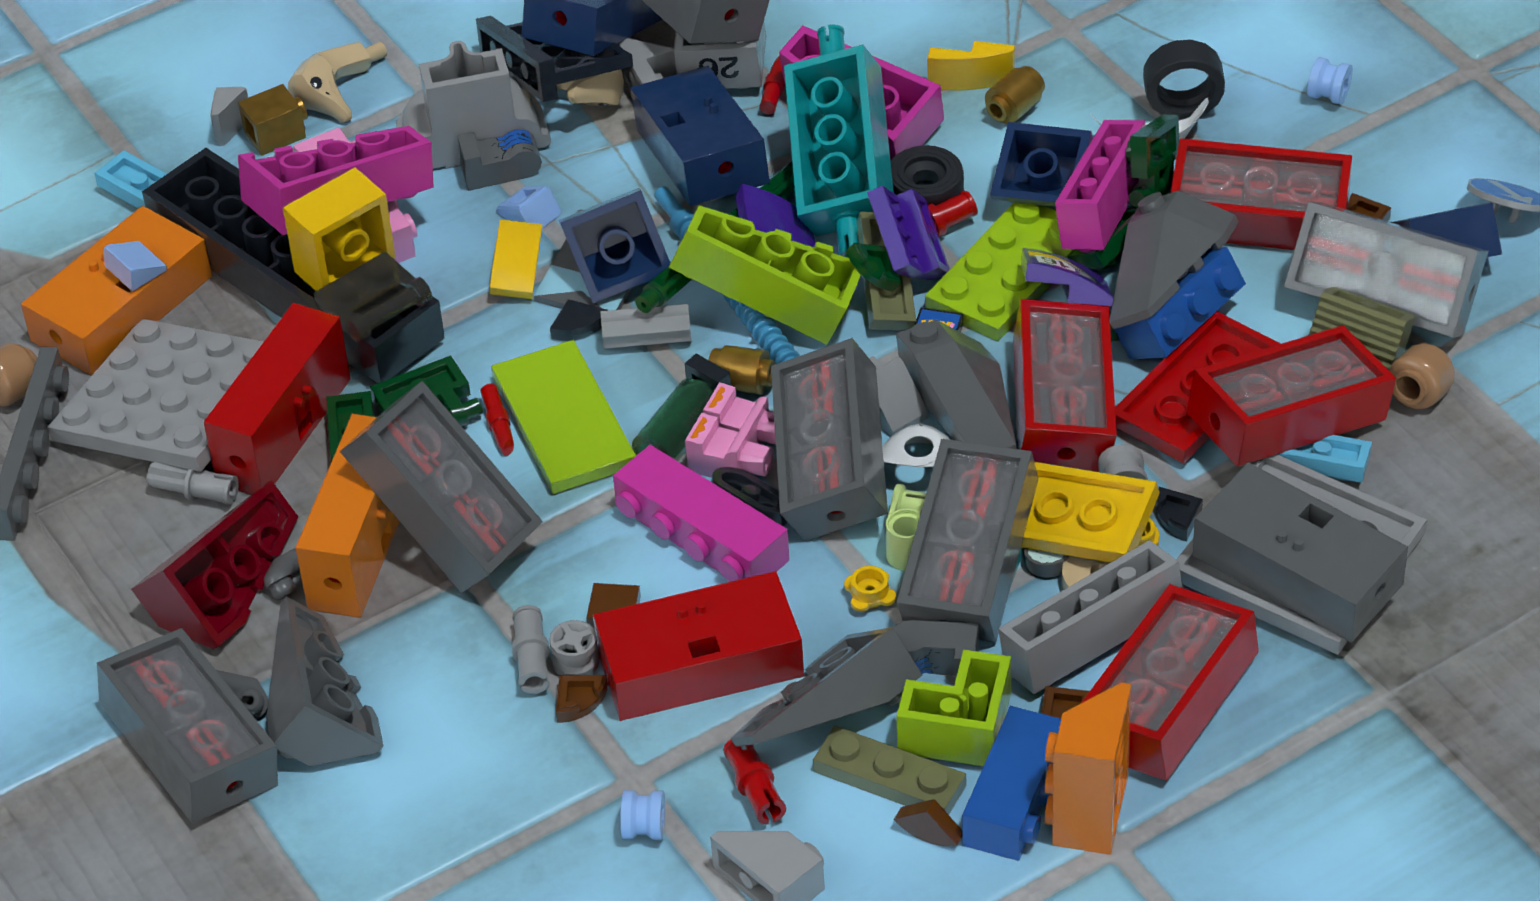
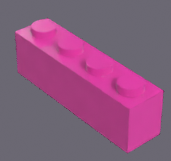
[1055,120,1146,253]
[613,445,789,582]

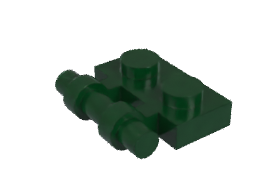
[1126,114,1179,207]
[370,355,483,427]

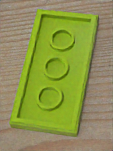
[491,340,636,494]

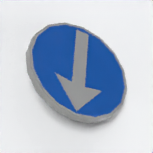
[1467,178,1540,223]

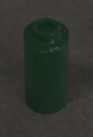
[632,378,713,459]

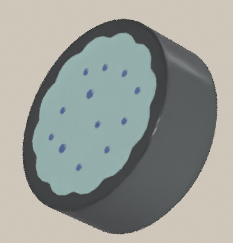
[1024,548,1069,577]

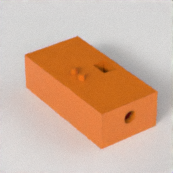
[21,206,212,376]
[295,414,400,618]

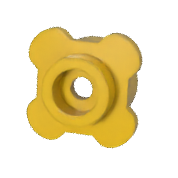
[844,566,896,612]

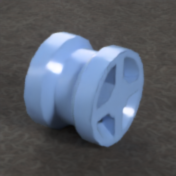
[1307,57,1353,105]
[621,790,666,840]

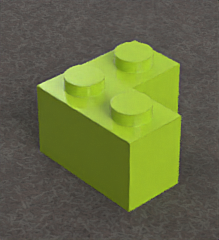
[896,650,1011,766]

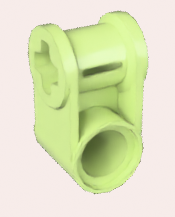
[886,484,926,571]

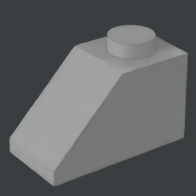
[710,831,825,901]

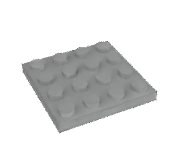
[47,319,264,472]
[1176,454,1427,655]

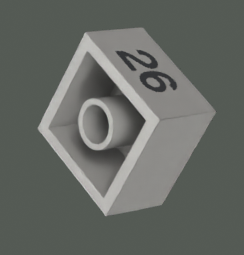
[674,22,766,89]

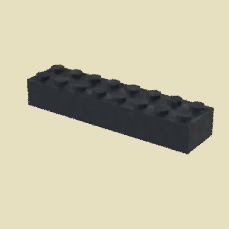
[142,147,445,383]

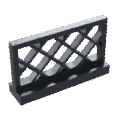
[476,15,633,102]

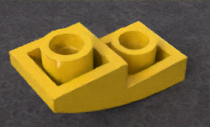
[927,41,1015,91]
[489,219,543,299]

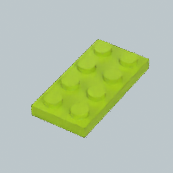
[925,202,1075,342]

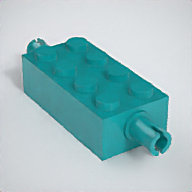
[784,24,894,258]

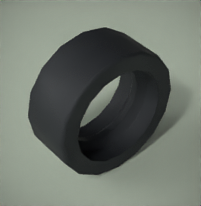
[1143,39,1225,120]

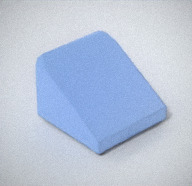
[496,186,561,228]
[103,241,167,292]

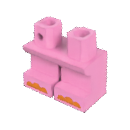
[685,382,776,477]

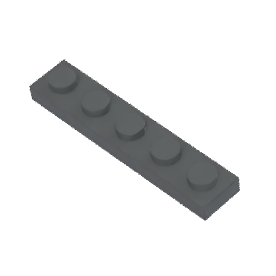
[0,347,69,541]

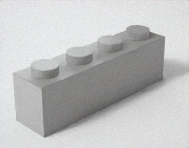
[998,540,1183,694]

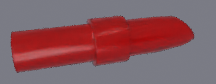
[759,56,785,114]
[480,384,514,456]

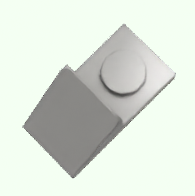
[617,38,677,88]
[869,356,929,436]

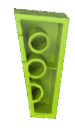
[669,205,861,345]

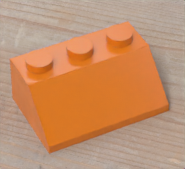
[1044,682,1131,855]

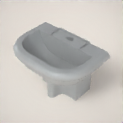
[396,41,551,168]

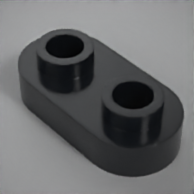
[711,467,788,526]

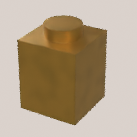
[238,84,308,156]

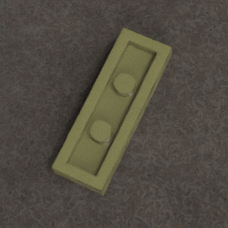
[857,212,916,331]
[813,725,967,815]

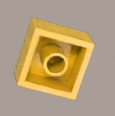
[283,167,396,299]

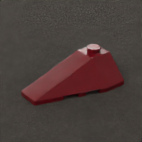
[131,480,298,649]

